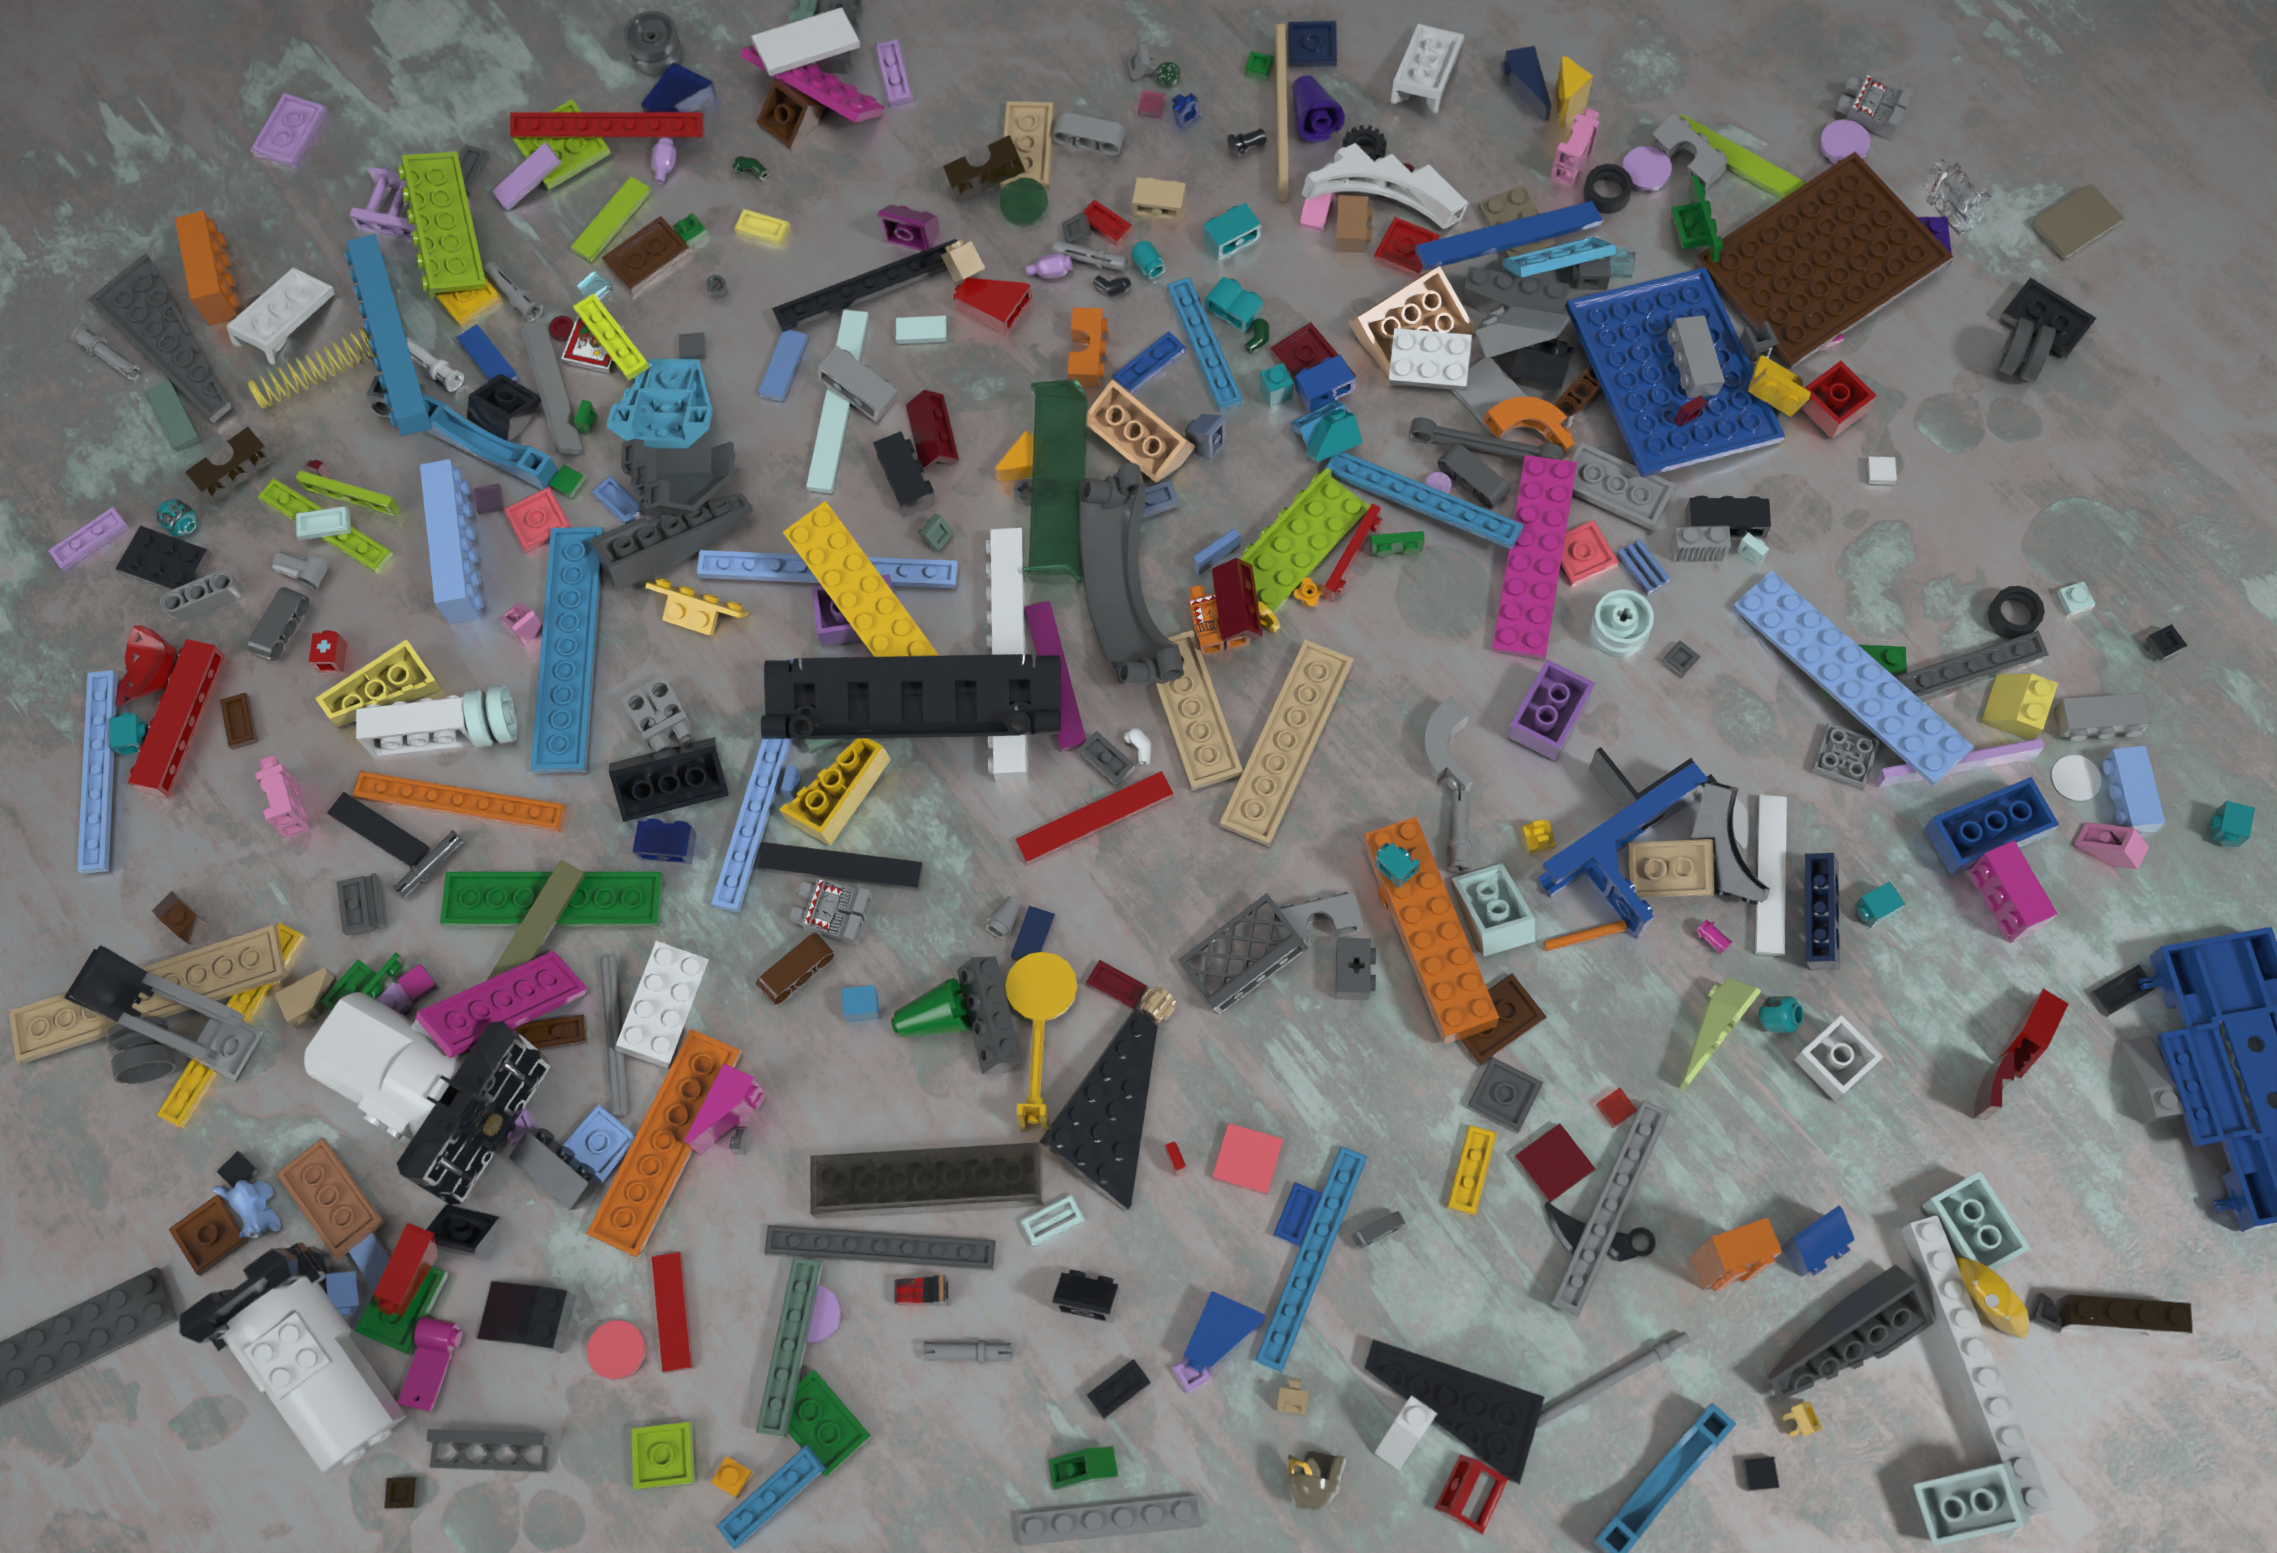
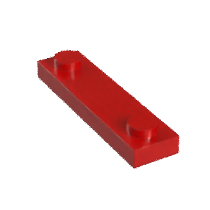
[1323,503,1383,602]

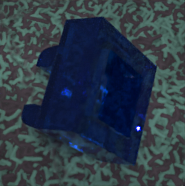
[1172,93,1201,128]

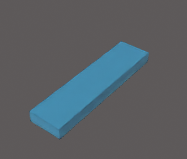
[716,1445,827,1550]

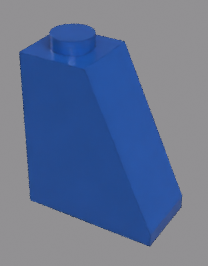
[1183,1291,1266,1374]

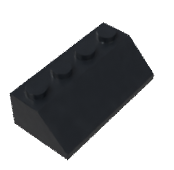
[609,737,729,822]

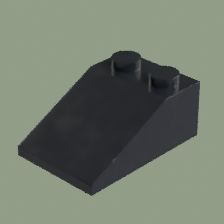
[477,1281,576,1354]

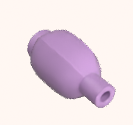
[651,138,676,184]
[1026,252,1072,279]

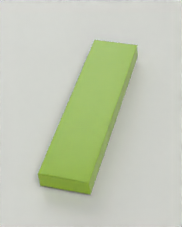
[571,176,652,263]
[296,470,400,516]

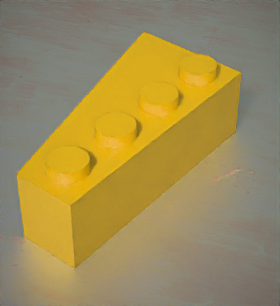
[779,738,891,846]

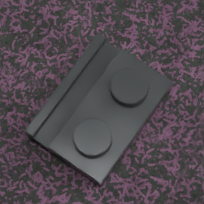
[337,873,385,936]

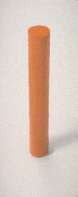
[1543,920,1627,951]

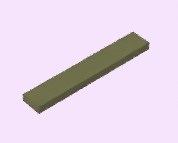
[487,859,586,980]

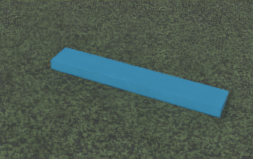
[1167,277,1243,412]

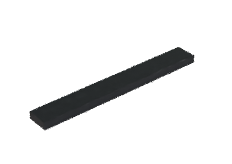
[772,239,957,333]

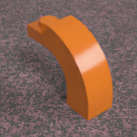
[1482,396,1575,455]

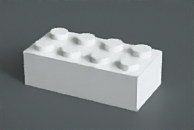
[356,695,475,758]
[615,941,709,1069]

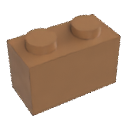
[1335,195,1373,253]

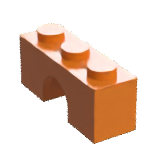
[1067,307,1108,388]

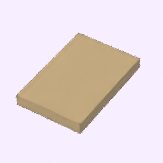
[1628,839,1714,898]

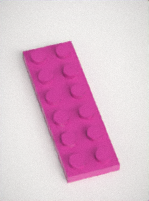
[740,45,885,123]
[415,950,588,1058]

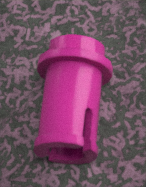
[1696,919,1733,954]

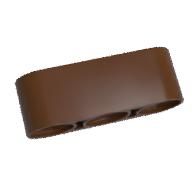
[1555,364,1603,428]
[755,933,835,1006]

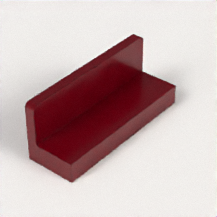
[906,389,959,470]
[1212,557,1263,641]

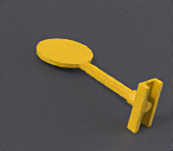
[1005,952,1078,1132]

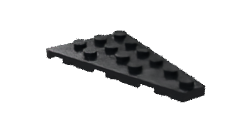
[1039,1008,1158,1211]

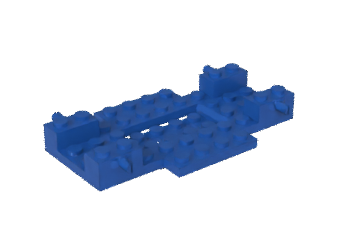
[2138,927,2277,1233]

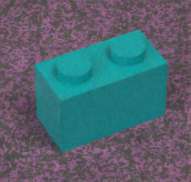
[1203,202,1261,260]

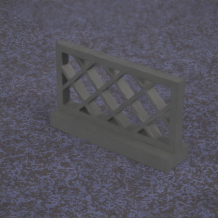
[1178,893,1308,1015]

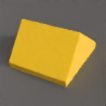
[1555,56,1593,127]

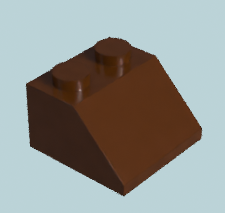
[756,79,826,149]

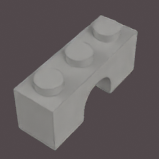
[1651,113,1727,191]
[1275,891,1363,944]

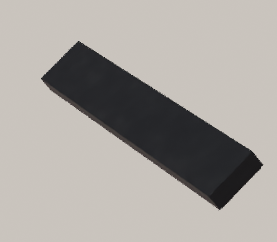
[757,842,923,891]

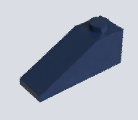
[1501,46,1552,121]

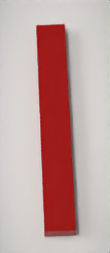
[510,112,704,139]

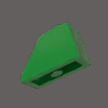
[1048,1446,1118,1490]

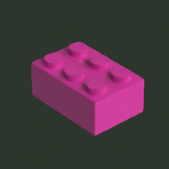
[1969,840,2058,943]

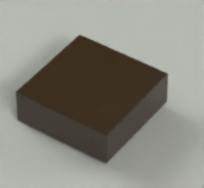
[384,1477,419,1509]

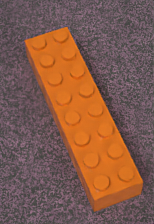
[1363,816,1499,1045]

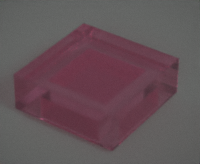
[1138,91,1166,119]

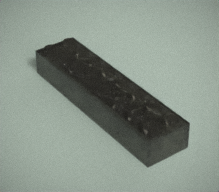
[810,1142,1044,1219]

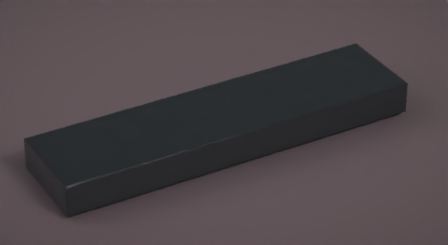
[327,792,429,867]

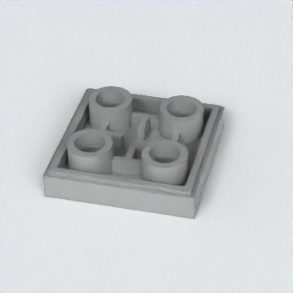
[1810,722,1880,791]

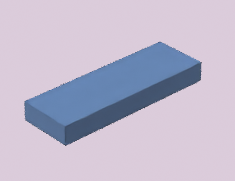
[759,330,808,402]

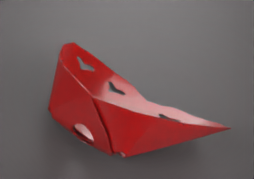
[116,625,177,706]

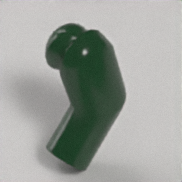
[732,156,769,180]
[1244,318,1270,355]

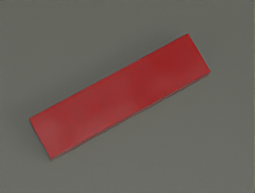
[651,1252,693,1374]

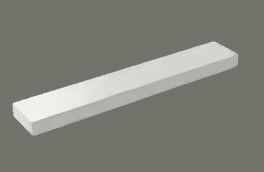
[1755,794,1787,957]

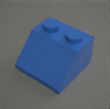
[1781,1205,1855,1277]

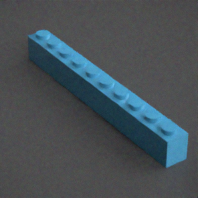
[344,234,432,437]

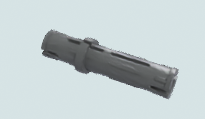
[392,830,465,899]

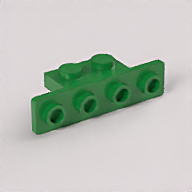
[1671,174,1723,263]
[321,952,404,1011]

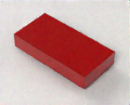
[1083,199,1133,246]

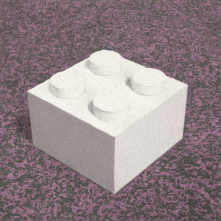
[1794,1015,1883,1102]

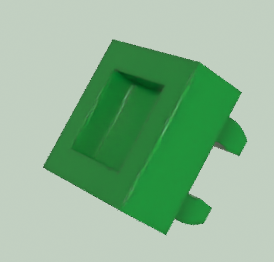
[673,213,708,247]

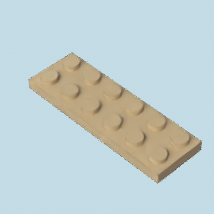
[1155,630,1243,790]

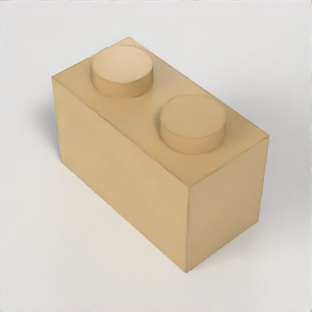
[1132,177,1186,222]
[941,239,985,282]

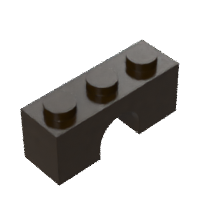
[943,135,1026,202]
[185,426,274,504]

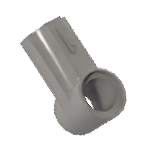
[272,549,329,589]

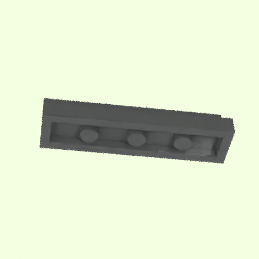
[426,1429,552,1473]

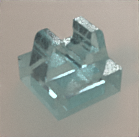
[1610,246,1636,278]

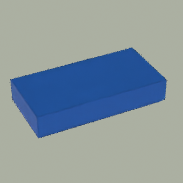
[1273,1182,1321,1248]

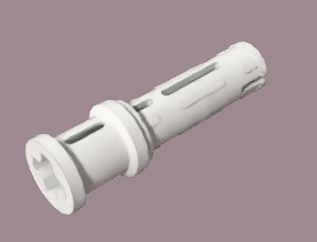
[406,337,464,392]

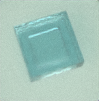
[577,270,613,300]

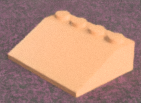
[1348,267,1476,378]

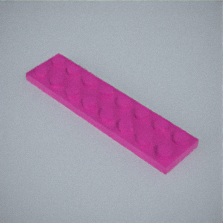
[1492,455,1577,659]

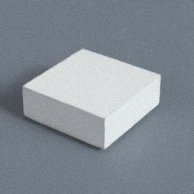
[1867,457,1897,485]

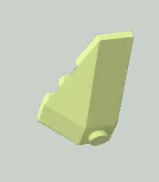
[1680,978,1761,1090]

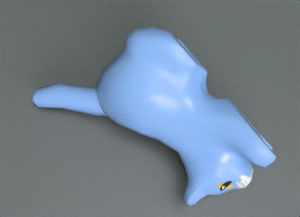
[213,1180,281,1238]

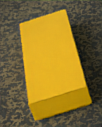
[1447,1125,1497,1216]

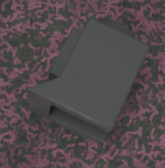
[1740,321,1780,362]

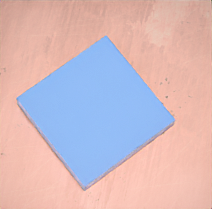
[561,1104,636,1184]

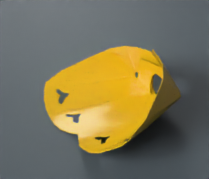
[1954,1257,2029,1339]

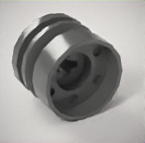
[106,1017,176,1084]

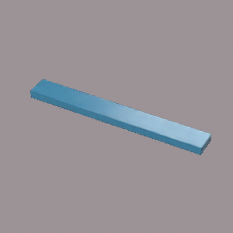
[1324,452,1524,550]
[1255,1146,1367,1373]

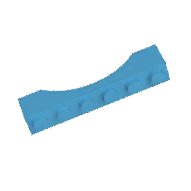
[423,394,559,490]
[1591,1403,1736,1553]

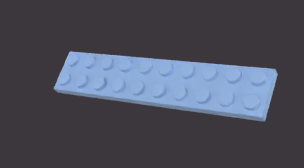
[1733,570,1974,786]

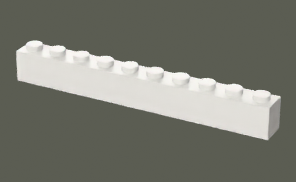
[986,528,1028,783]
[1901,1215,2053,1517]

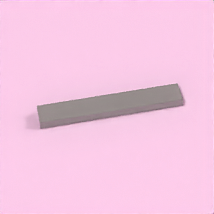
[520,322,583,455]

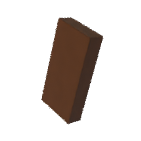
[220,692,258,750]

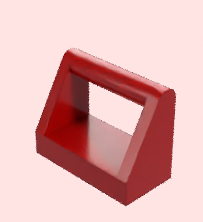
[1434,1454,1509,1535]

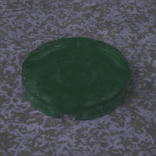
[999,177,1049,227]

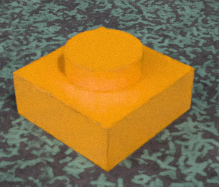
[710,1456,753,1498]

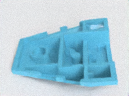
[606,358,713,449]

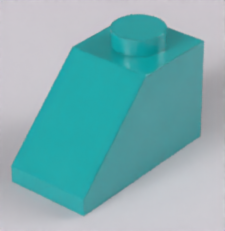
[1306,409,1363,462]

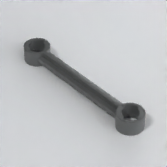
[1409,417,1564,460]

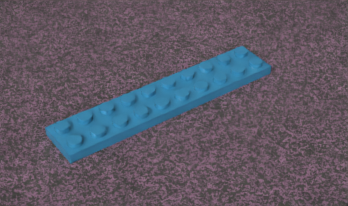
[531,527,605,773]

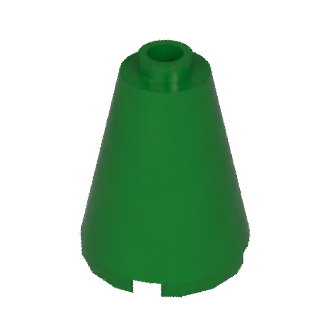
[891,978,971,1038]

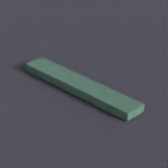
[756,1257,823,1438]

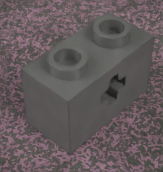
[1335,938,1376,1000]

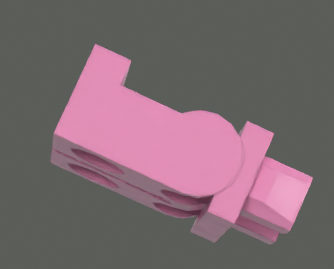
[1551,108,1600,187]
[255,755,310,838]

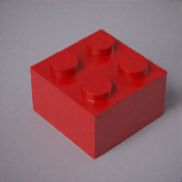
[1801,360,1877,439]

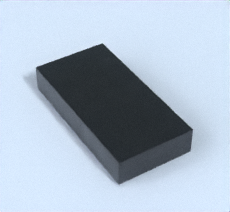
[2090,965,2156,1017]

